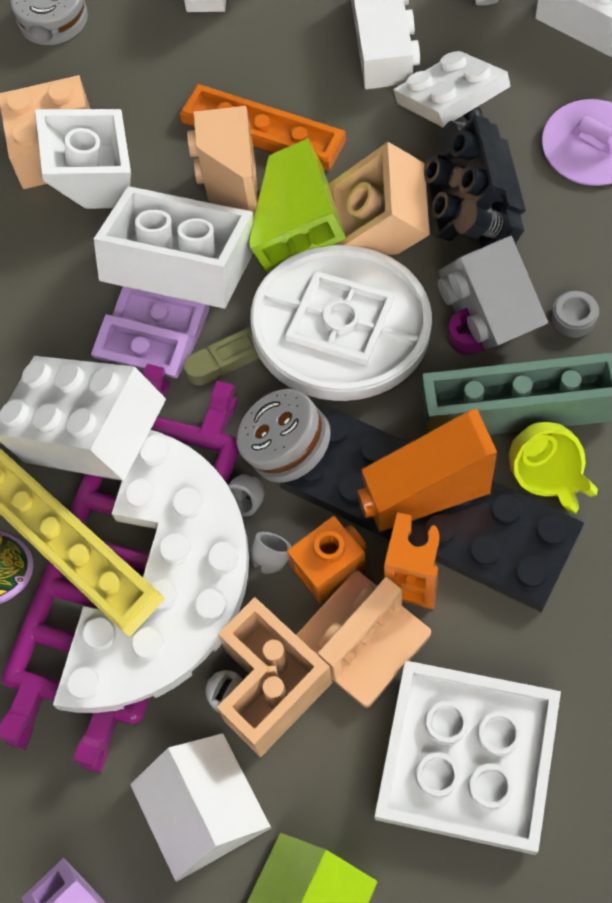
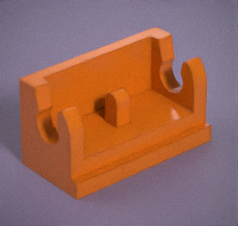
[384,512,439,610]

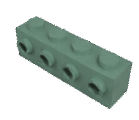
[421,353,612,435]

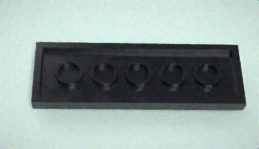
[280,404,585,613]

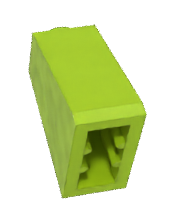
[249,138,347,273]

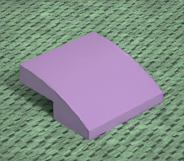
[91,287,210,379]

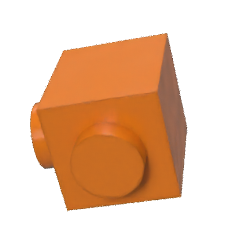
[287,516,367,604]

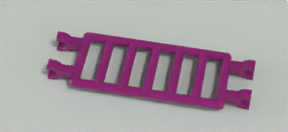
[0,364,239,774]

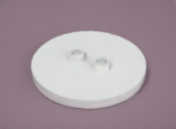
[250,245,432,401]

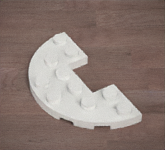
[53,430,249,713]

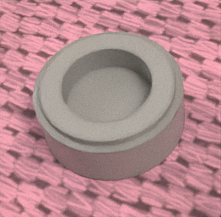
[551,291,599,338]

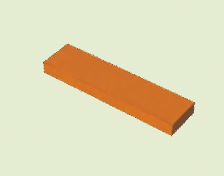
[180,84,346,171]

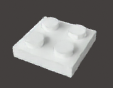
[393,51,511,127]

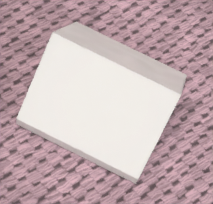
[130,733,271,882]

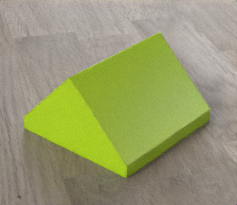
[247,833,378,903]

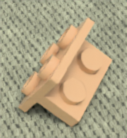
[296,571,431,708]

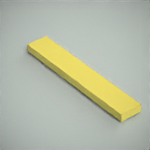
[0,449,165,637]

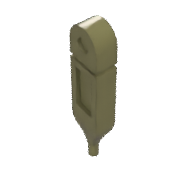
[184,326,259,386]

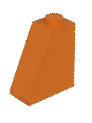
[356,408,497,532]

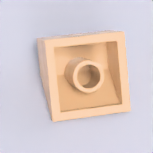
[187,106,258,221]
[329,142,430,255]

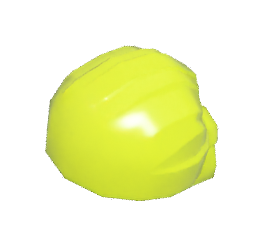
[509,422,598,514]

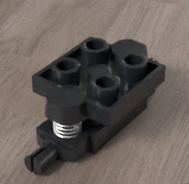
[424,107,526,248]

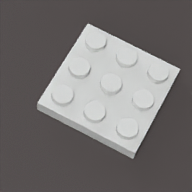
[375,660,561,855]

